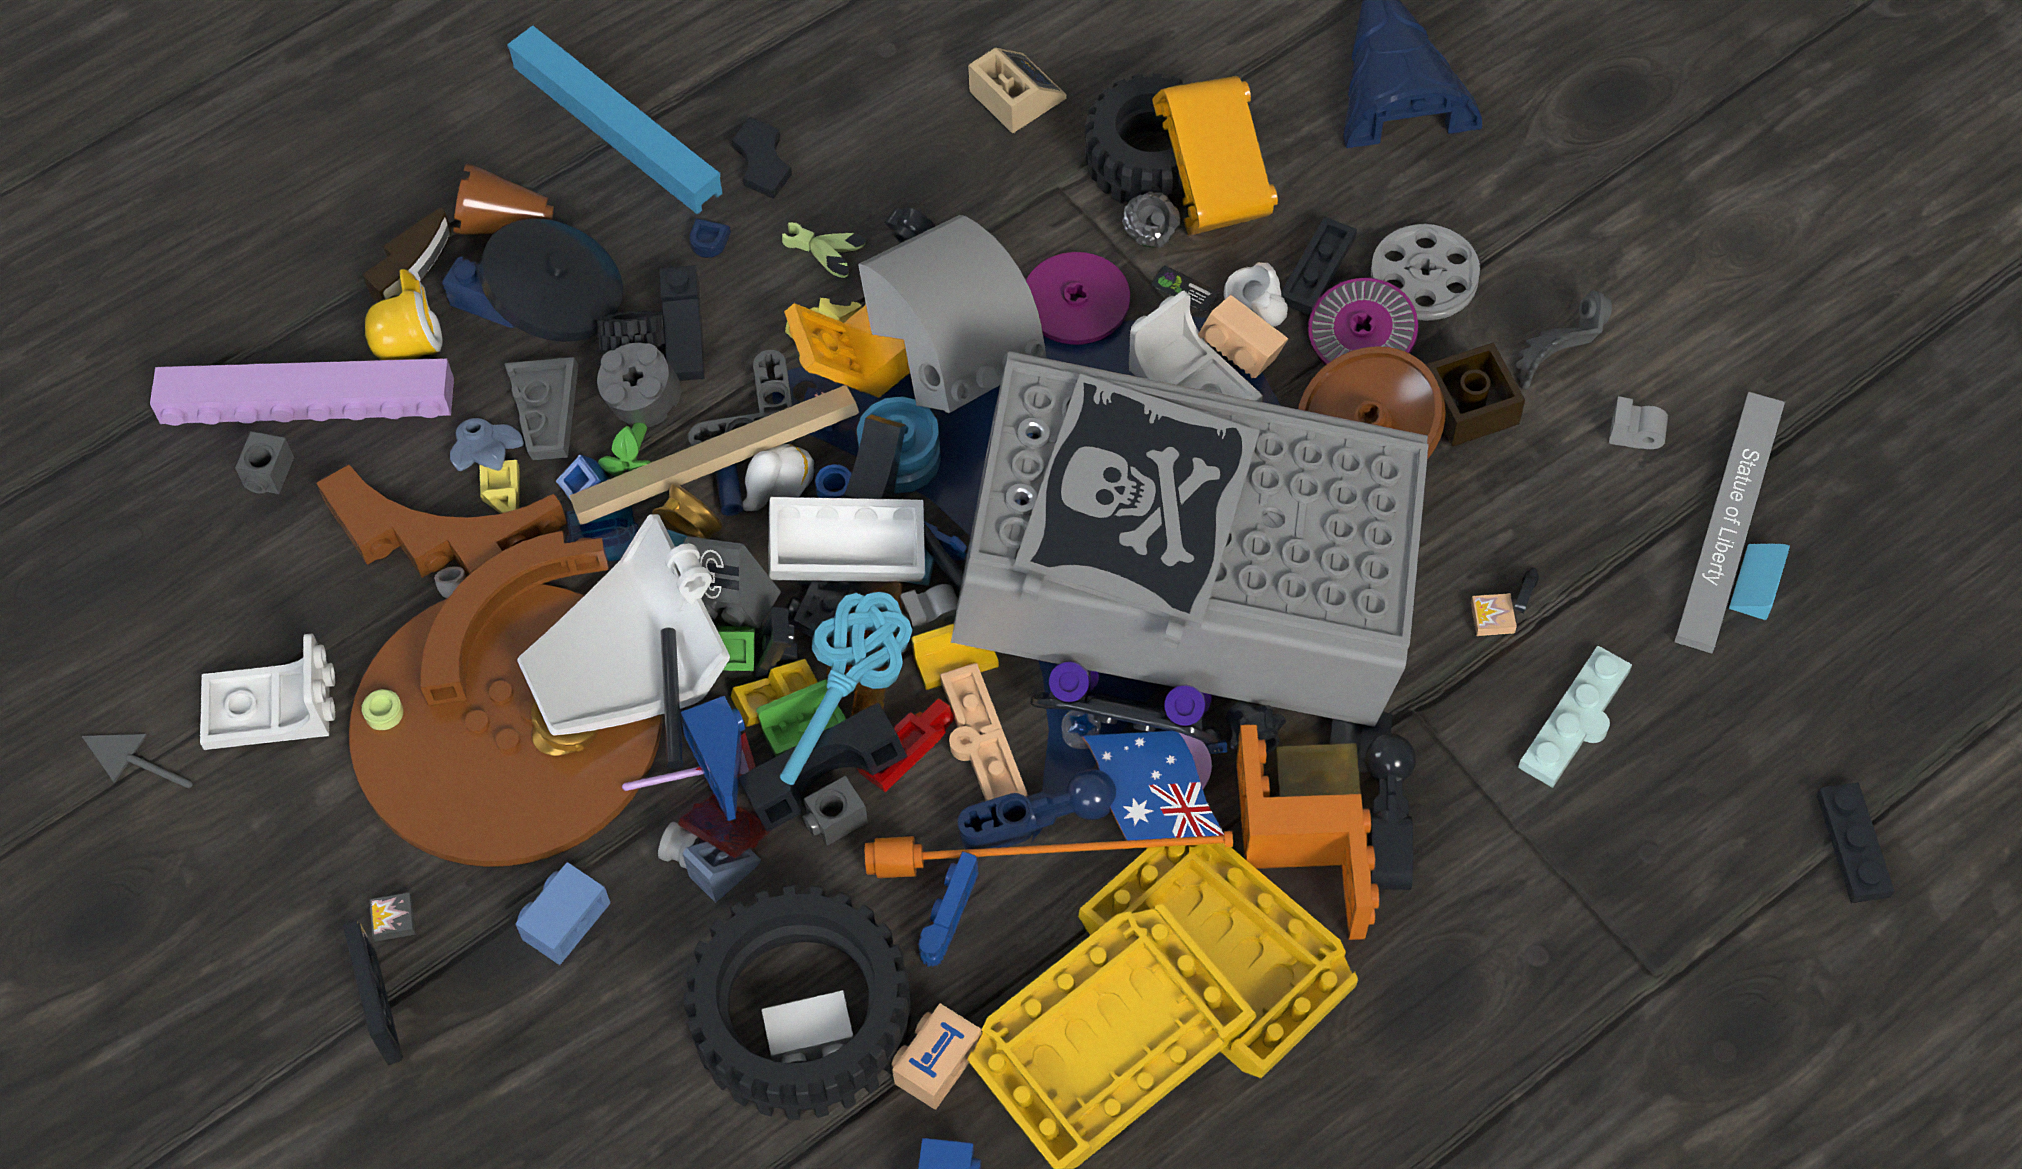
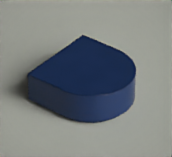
[689,218,731,258]

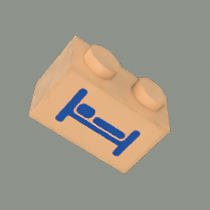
[891,1004,982,1110]

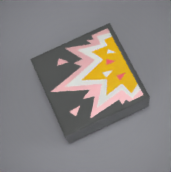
[369,892,416,942]

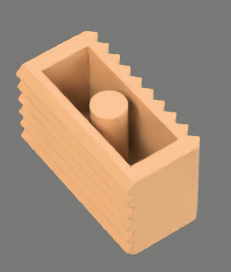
[1198,294,1288,378]

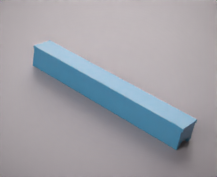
[507,25,723,214]

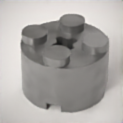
[597,343,681,427]

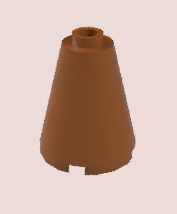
[453,163,554,235]

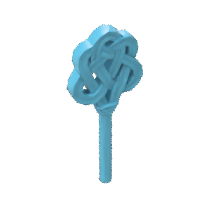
[780,592,912,785]

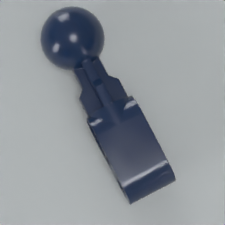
[958,769,1116,849]

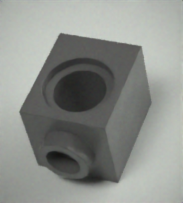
[235,431,294,494]
[803,776,868,846]

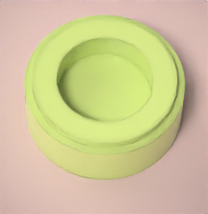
[362,689,404,730]

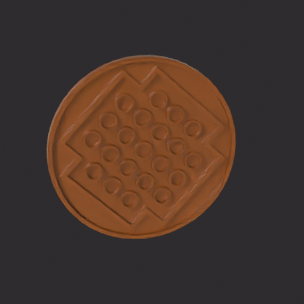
[349,584,662,867]

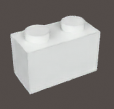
[762,991,853,1063]

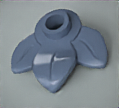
[450,418,524,471]

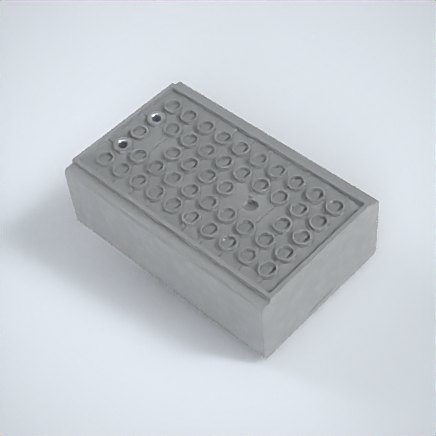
[951,351,1429,727]

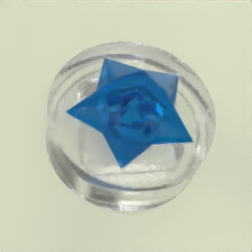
[1061,710,1101,749]

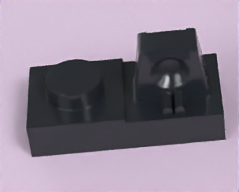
[755,607,798,678]

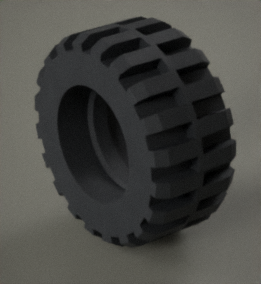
[1085,73,1185,206]

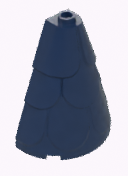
[1343,0,1482,148]

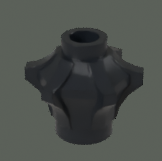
[1226,700,1286,754]

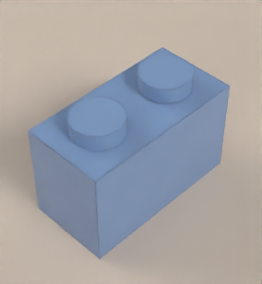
[516,862,610,965]

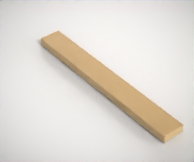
[569,385,859,525]

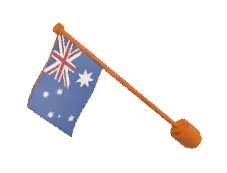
[865,731,1233,878]

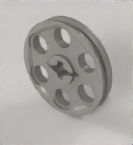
[1371,224,1480,321]

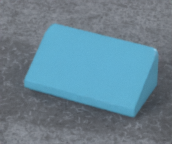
[1729,544,1790,620]

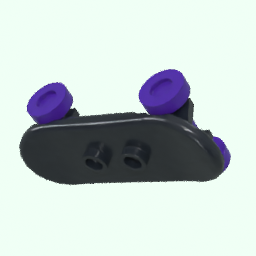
[1030,661,1222,744]

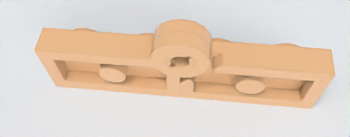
[940,663,1028,801]

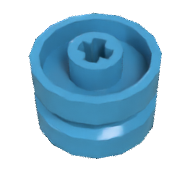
[857,396,941,493]

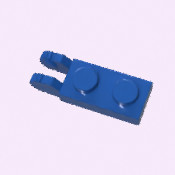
[918,851,979,967]

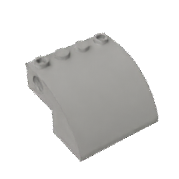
[858,215,1047,413]

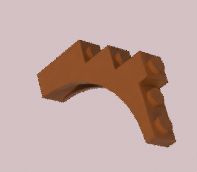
[316,465,567,578]

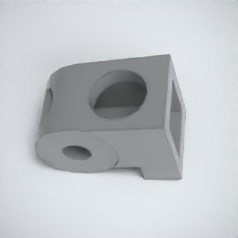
[1609,396,1668,449]
[900,584,959,637]

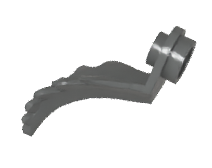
[1516,290,1612,389]

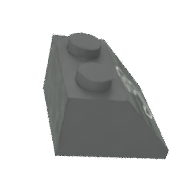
[684,536,781,628]

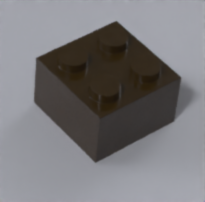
[1426,342,1525,447]

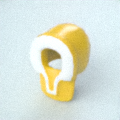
[365,269,443,360]

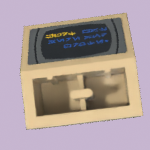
[968,48,1066,133]

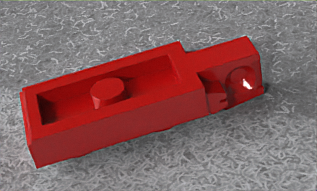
[857,698,955,792]

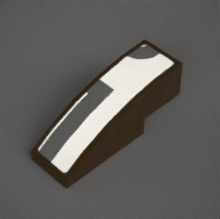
[362,207,452,303]

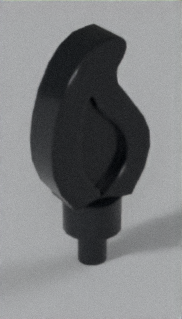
[1513,568,1539,614]

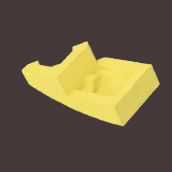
[480,460,520,514]

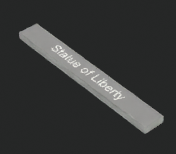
[1674,392,1785,653]

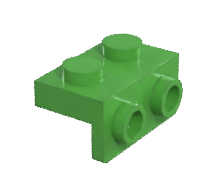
[756,679,846,757]

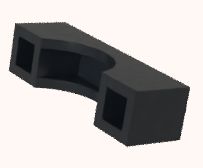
[738,702,908,832]

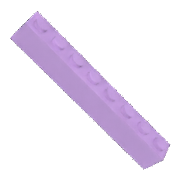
[150,359,454,426]

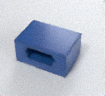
[1205,740,1228,754]

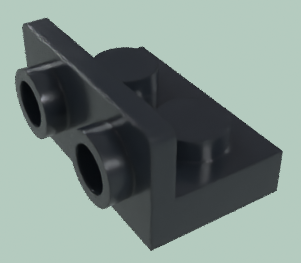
[785,580,862,646]

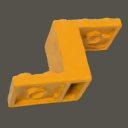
[784,303,910,398]

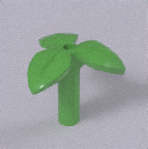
[598,423,652,477]

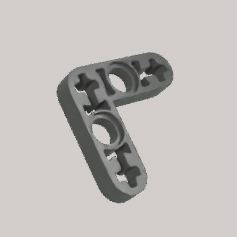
[688,350,794,447]

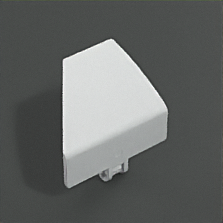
[517,514,730,735]

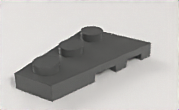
[505,357,579,460]

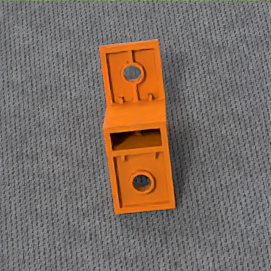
[1236,725,1379,940]

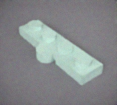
[1518,646,1632,788]

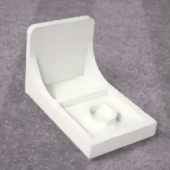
[1129,291,1263,402]
[200,634,335,750]

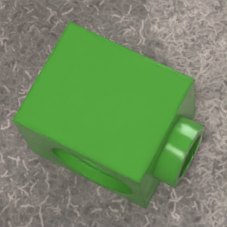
[716,626,755,671]

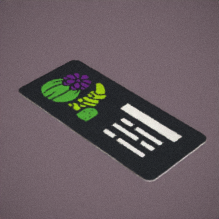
[1151,266,1219,312]

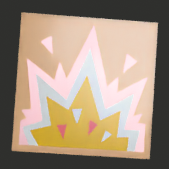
[1471,593,1517,636]

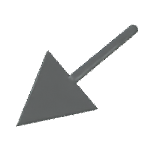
[82,734,193,788]

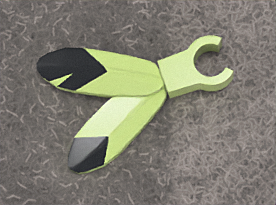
[782,222,866,278]

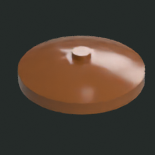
[1298,346,1446,459]

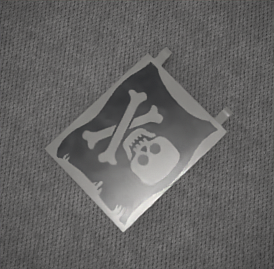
[1013,373,1260,651]

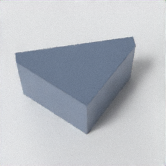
[682,836,761,903]

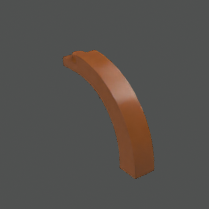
[420,531,609,706]

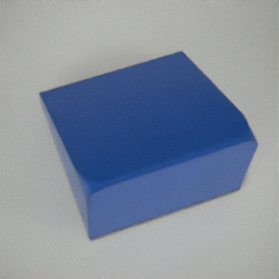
[556,455,610,500]

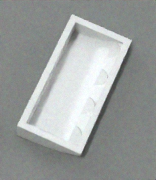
[768,497,925,582]

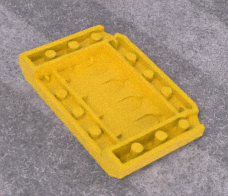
[1078,843,1358,1078]
[967,904,1256,1169]

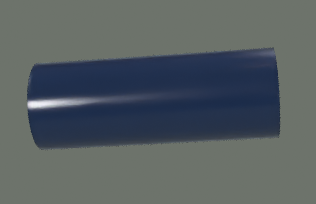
[715,463,743,516]

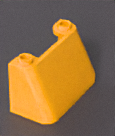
[1152,76,1278,236]

